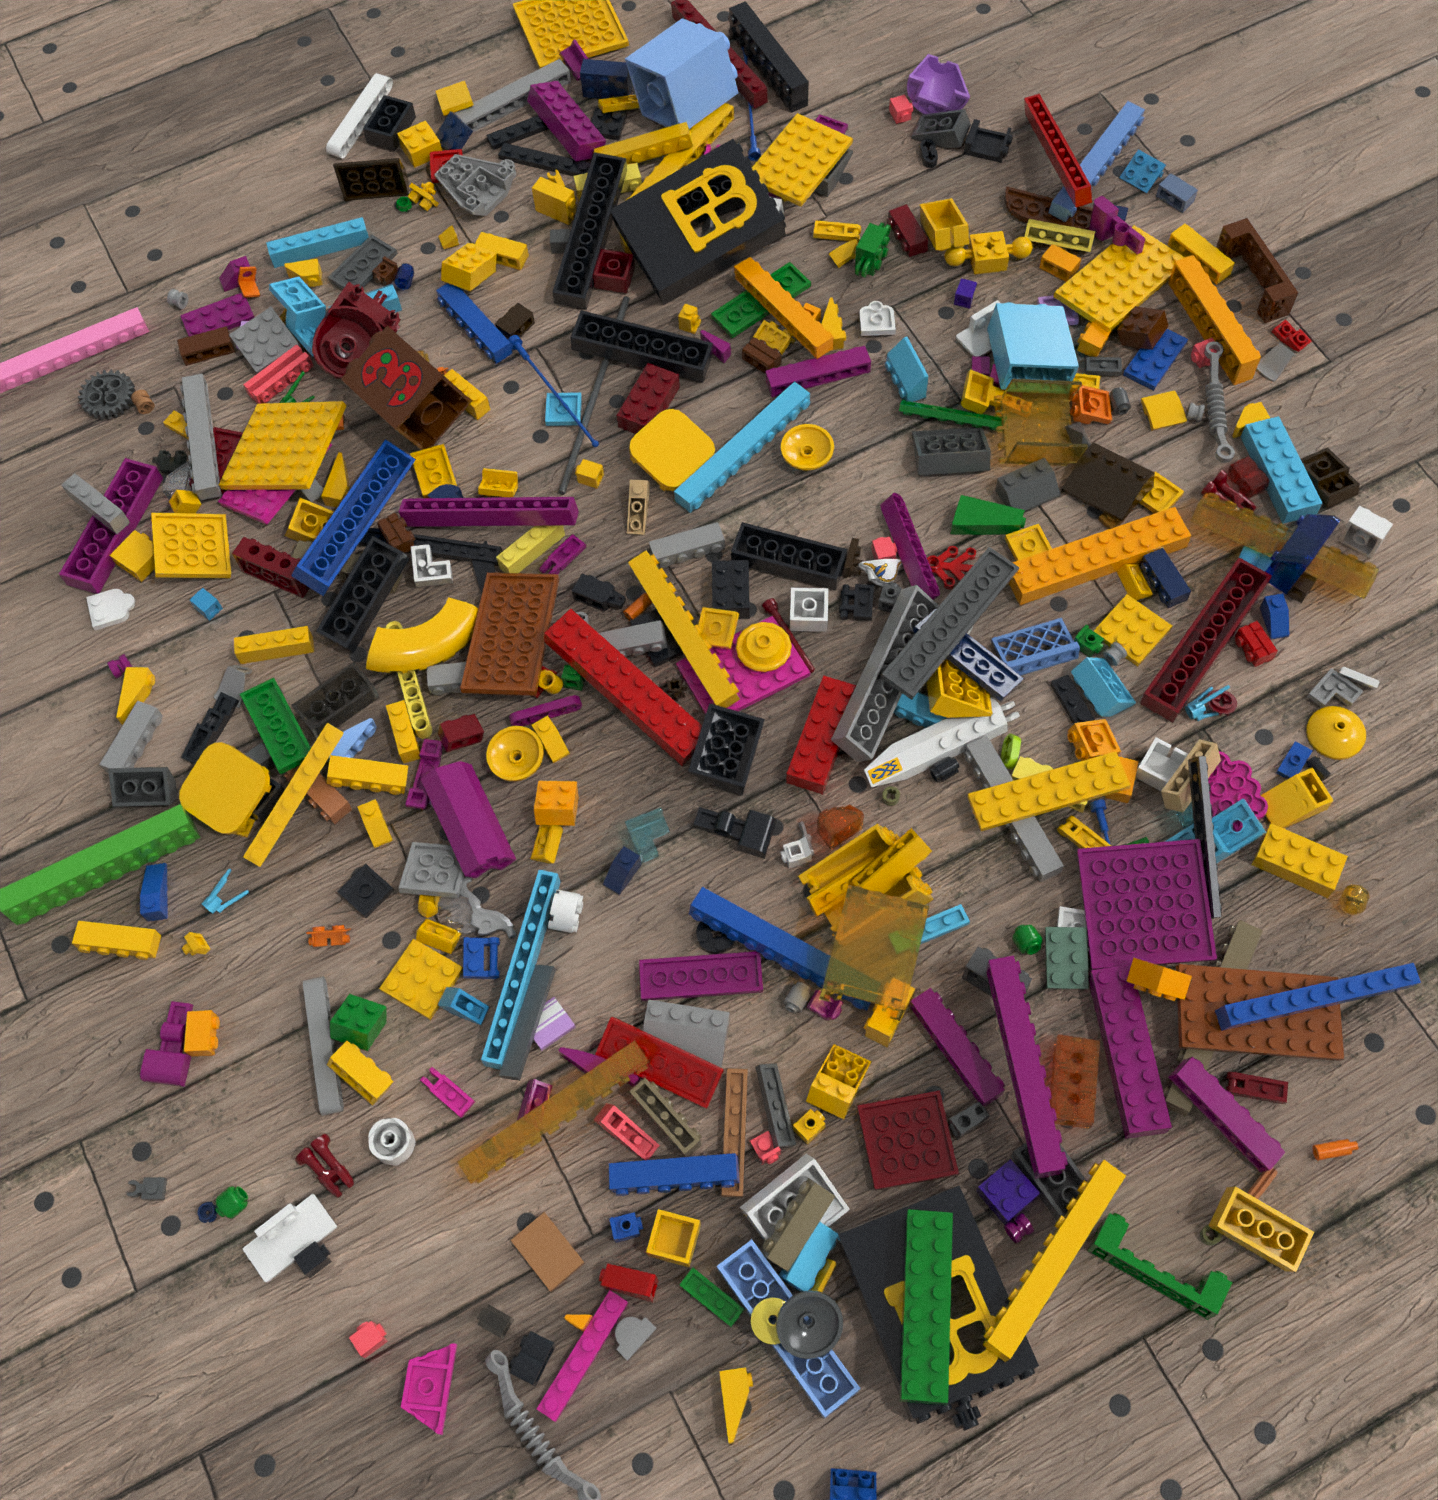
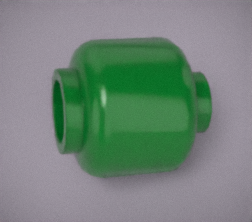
[1012,925,1043,955]
[215,1186,248,1219]

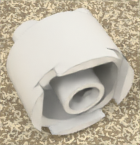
[548,889,583,933]
[368,1118,416,1166]

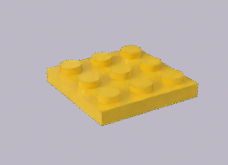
[1094,594,1172,667]
[379,939,463,1020]

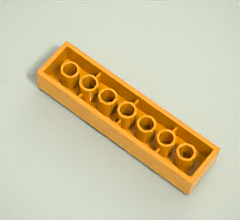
[1168,255,1261,386]

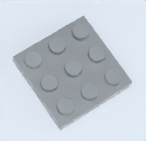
[229,307,300,374]
[399,842,464,898]

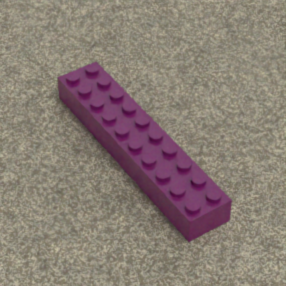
[986,955,1068,1179]

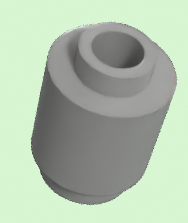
[784,982,811,1014]

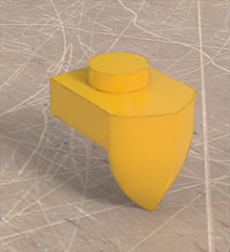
[418,895,440,918]

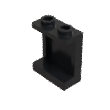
[964,119,1013,163]

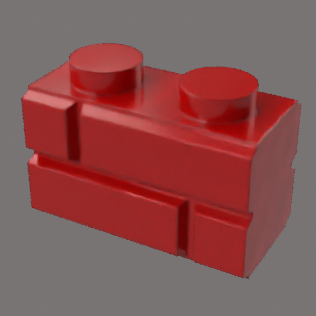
[1235,621,1278,667]

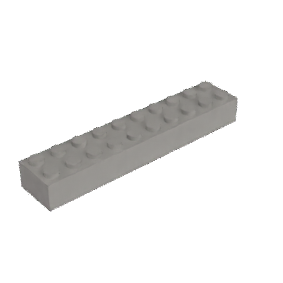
[831,585,939,762]

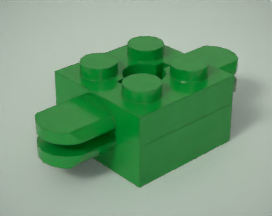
[855,222,891,278]

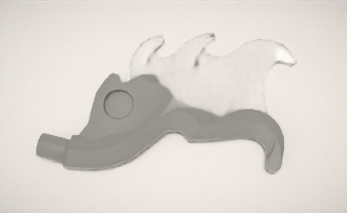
[434,877,516,939]

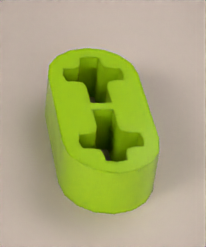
[1000,733,1021,770]

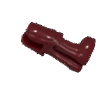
[1201,470,1256,520]
[295,1134,354,1198]

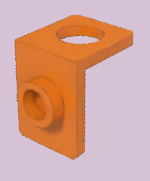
[237,266,260,297]

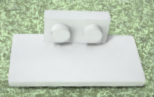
[956,300,1000,357]
[243,1194,337,1283]

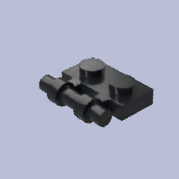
[839,584,874,621]

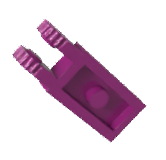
[540,534,587,574]

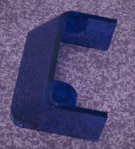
[1265,514,1341,594]

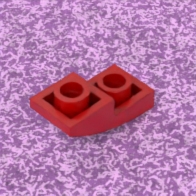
[1271,319,1312,352]

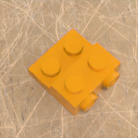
[1067,719,1121,761]

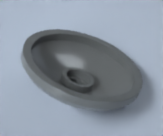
[776,1290,843,1359]

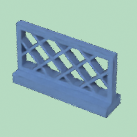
[991,618,1080,676]

